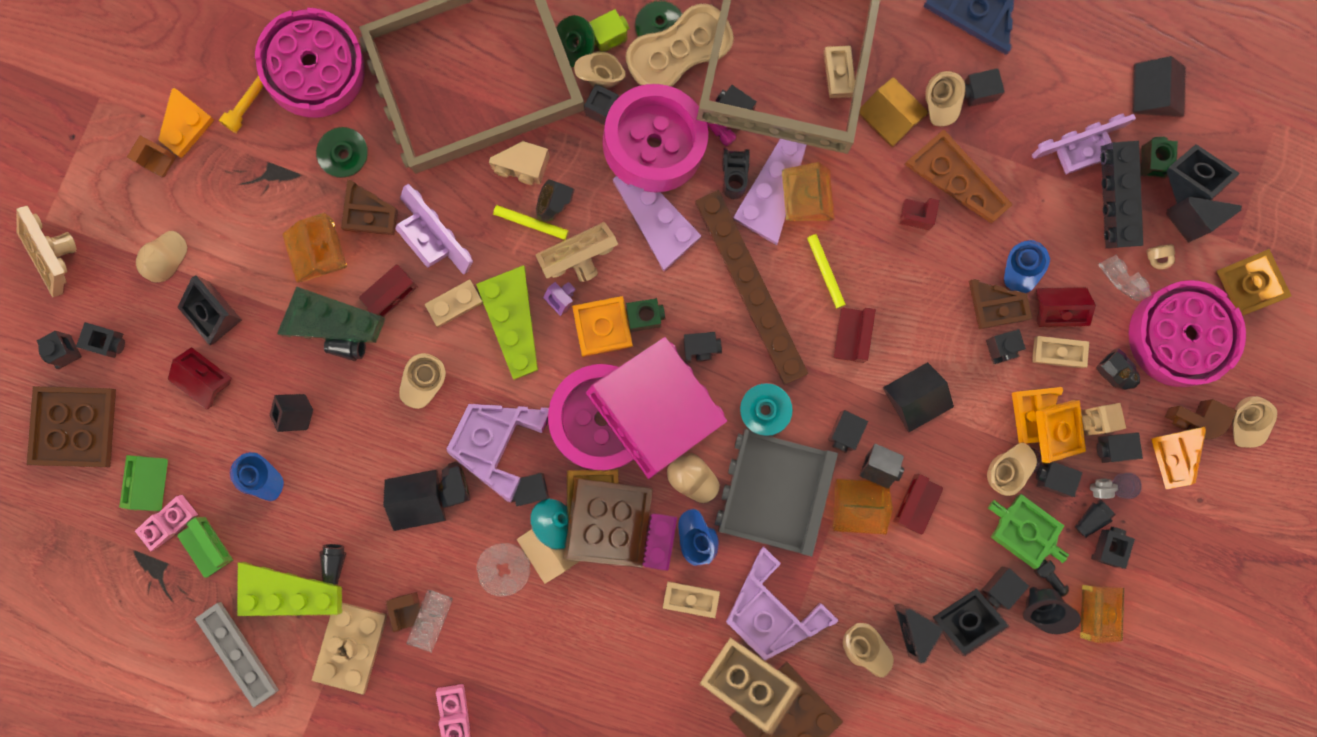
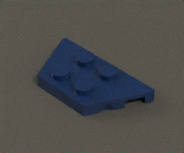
[923,0,1014,55]

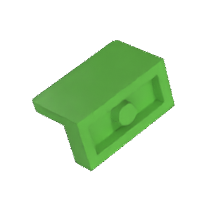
[119,455,168,511]
[178,517,233,578]

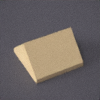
[517,529,580,584]

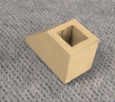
[489,141,550,185]
[1081,403,1126,436]

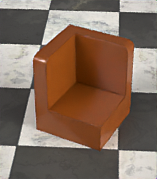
[127,135,177,178]

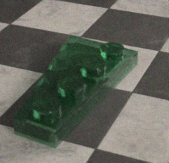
[277,286,386,343]

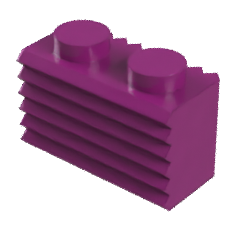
[643,513,677,571]

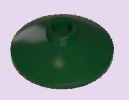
[635,1,682,37]
[553,15,595,68]
[316,127,368,178]

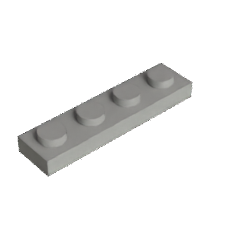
[195,602,279,708]

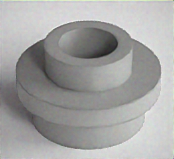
[1090,479,1118,499]

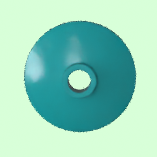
[740,383,793,436]
[531,499,569,550]

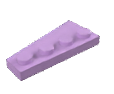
[733,139,806,245]

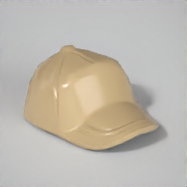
[574,52,625,89]
[925,71,965,126]
[136,231,187,282]
[399,353,446,409]
[1232,396,1277,448]
[987,443,1037,495]
[667,453,720,503]
[843,623,894,677]

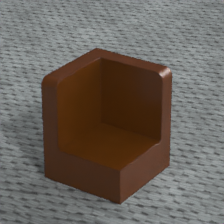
[386,592,424,632]

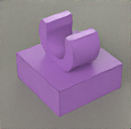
[543,282,576,316]

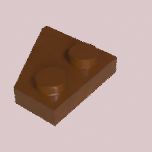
[341,180,398,235]
[969,279,1032,329]

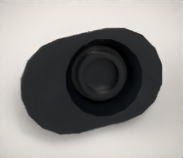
[1023,586,1081,634]

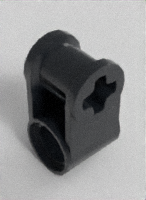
[722,148,750,200]

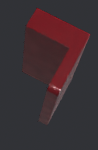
[359,264,418,321]
[1035,287,1096,327]
[833,308,876,363]
[168,347,232,410]
[893,474,943,534]

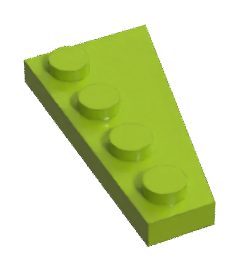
[476,265,538,380]
[237,562,342,616]

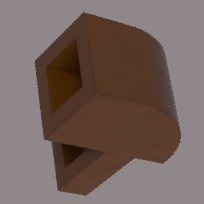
[1165,399,1237,440]

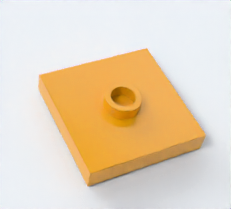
[572,296,633,357]
[1035,400,1086,463]

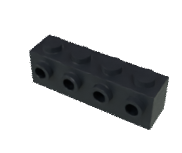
[1100,141,1144,249]

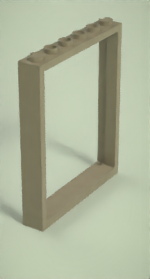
[359,0,585,174]
[696,0,880,154]

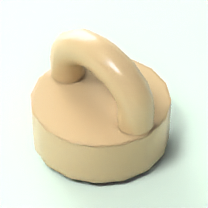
[1147,244,1175,269]

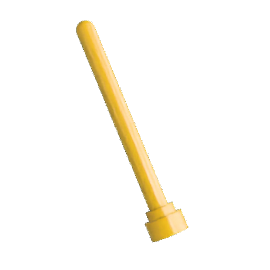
[218,76,264,133]

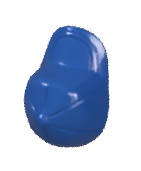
[1004,240,1050,293]
[230,452,284,501]
[678,509,719,566]

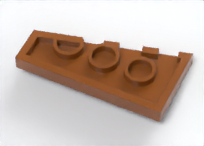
[904,129,1013,223]

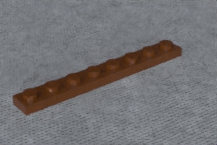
[695,190,809,385]

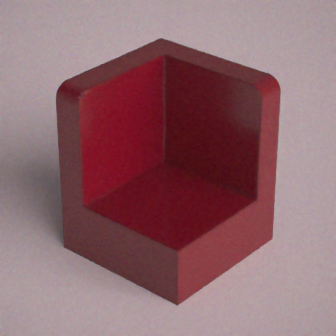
[899,198,940,231]

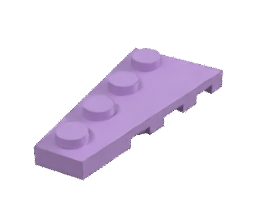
[613,176,701,271]

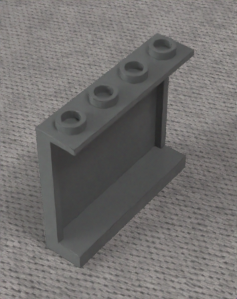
[715,429,838,557]

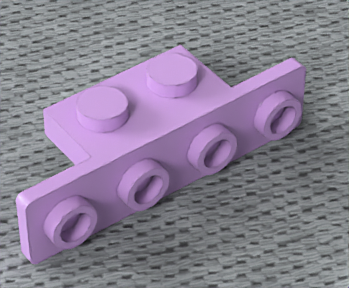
[1032,114,1136,174]
[396,184,473,274]

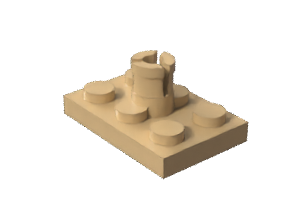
[16,206,77,297]
[535,222,618,282]
[312,602,387,694]

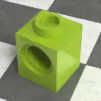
[589,9,629,52]

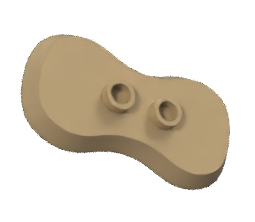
[626,4,734,87]

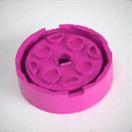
[255,8,365,118]
[603,84,708,192]
[1129,280,1246,387]
[548,364,634,471]

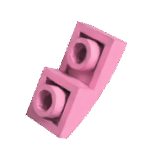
[135,495,198,551]
[436,684,470,737]

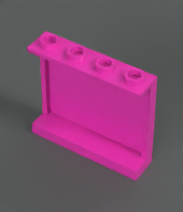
[586,337,727,479]

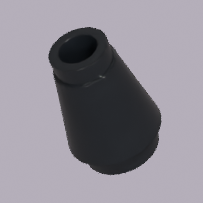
[324,335,366,361]
[1074,500,1116,538]
[319,544,347,585]

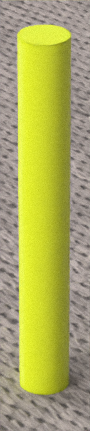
[493,205,569,240]
[807,234,846,309]

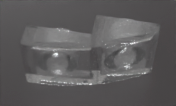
[1098,254,1152,301]
[406,589,453,652]

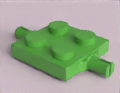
[987,494,1069,569]

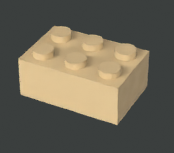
[700,638,802,735]

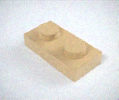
[824,46,855,98]
[425,279,483,328]
[1032,336,1089,368]
[663,581,720,618]

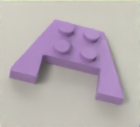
[447,404,549,502]
[726,547,839,660]

